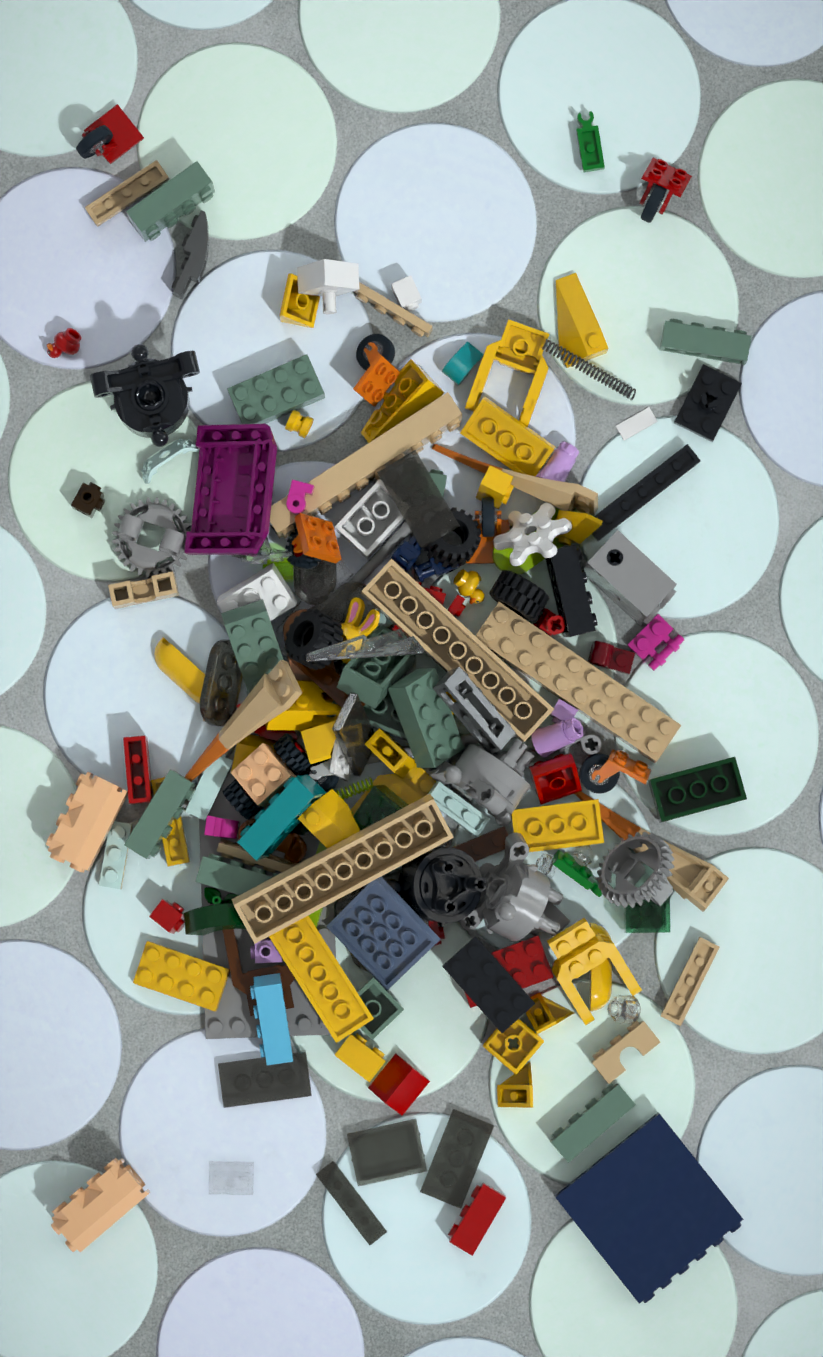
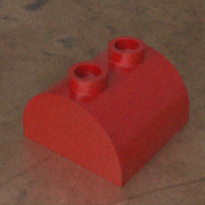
[529,753,582,805]

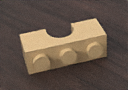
[108,571,179,609]
[591,1020,660,1084]

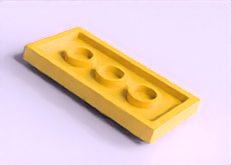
[460,397,556,476]
[512,799,604,852]
[133,941,230,1012]

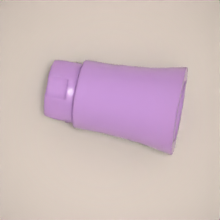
[535,441,579,482]
[531,718,583,757]

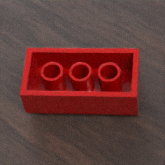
[465,935,554,1008]

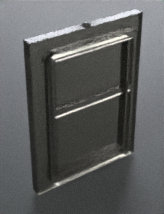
[347,1119,427,1186]

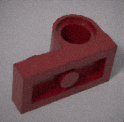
[587,641,635,674]

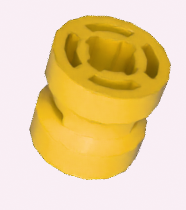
[285,410,314,438]

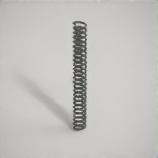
[542,339,636,401]

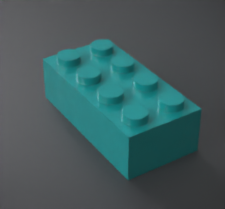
[237,774,327,861]

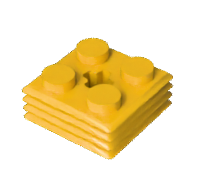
[483,1019,544,1074]

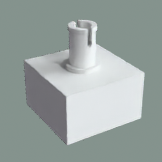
[297,259,360,314]

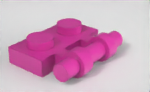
[627,614,684,671]

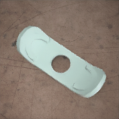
[141,438,199,484]

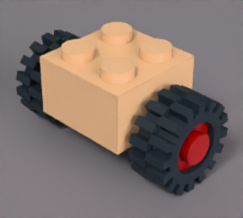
[222,733,311,820]

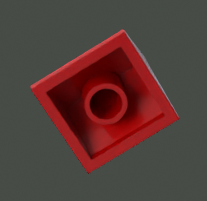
[368,1053,430,1116]

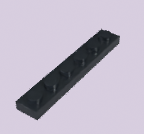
[592,444,701,542]

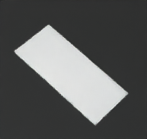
[616,407,658,441]

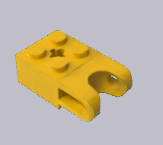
[265,681,344,730]

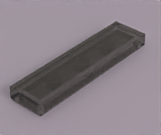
[316,1160,387,1245]

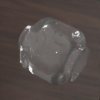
[607,995,641,1024]

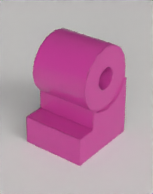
[286,479,315,515]
[204,815,239,839]

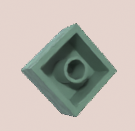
[357,977,404,1040]

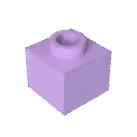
[550,699,578,724]

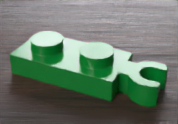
[576,111,605,173]
[553,850,602,897]

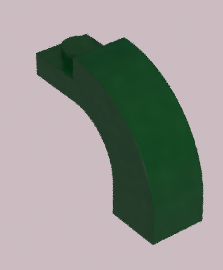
[184,903,246,936]

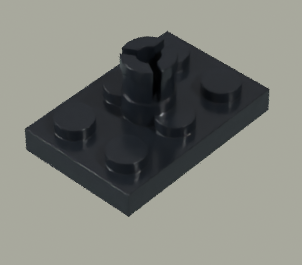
[674,364,742,442]

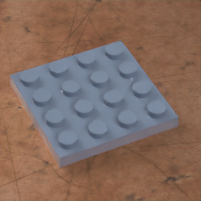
[326,877,441,990]

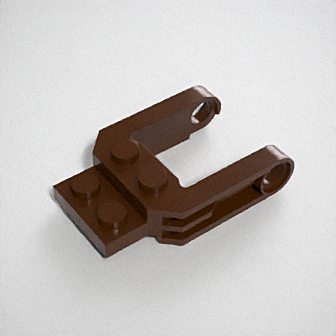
[223,929,295,1016]

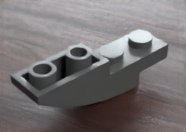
[172,210,209,300]

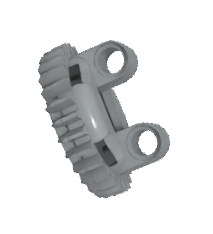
[112,497,191,578]
[596,832,675,908]

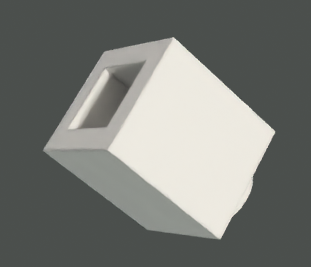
[391,275,422,312]

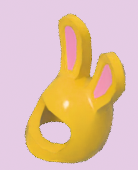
[337,597,380,664]

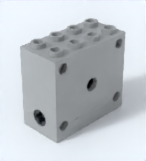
[584,530,677,626]

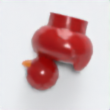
[47,328,81,358]

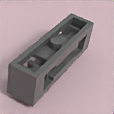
[433,667,516,754]

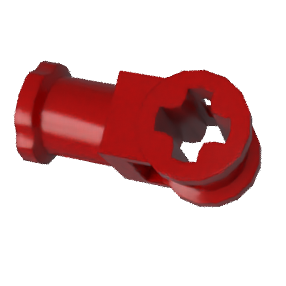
[533,608,565,636]

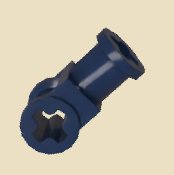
[389,528,425,573]
[413,557,460,583]

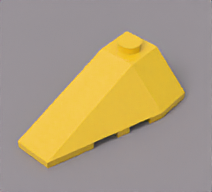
[555,273,608,368]
[361,359,444,443]
[298,789,360,848]

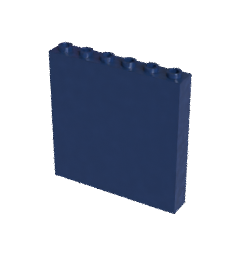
[554,1113,744,1304]

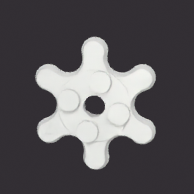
[493,503,572,566]

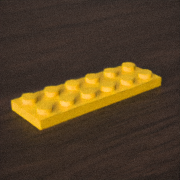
[269,915,374,1043]

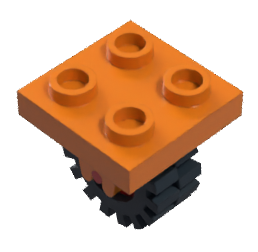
[285,513,341,569]

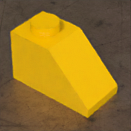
[556,510,603,546]

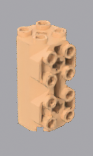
[46,772,128,873]
[51,1158,150,1252]

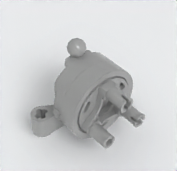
[425,737,535,826]
[460,832,563,941]

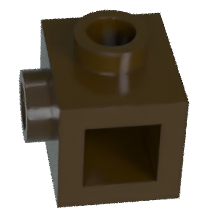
[71,482,105,518]

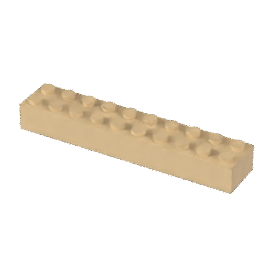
[270,392,462,539]
[361,559,554,742]
[476,602,681,763]
[232,794,454,944]

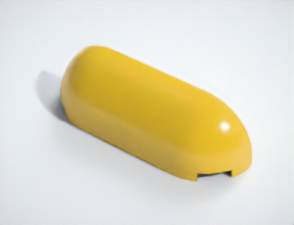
[154,637,227,705]
[590,923,612,1011]

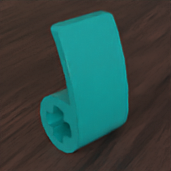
[442,342,484,385]

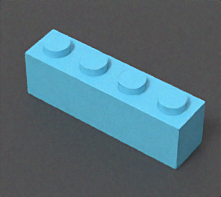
[250,973,293,1065]

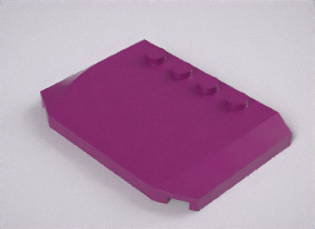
[184,424,277,555]

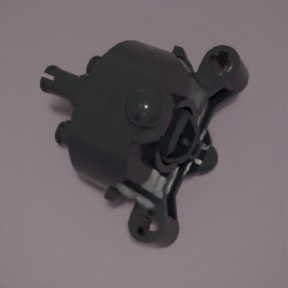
[90,344,200,447]
[386,845,487,927]

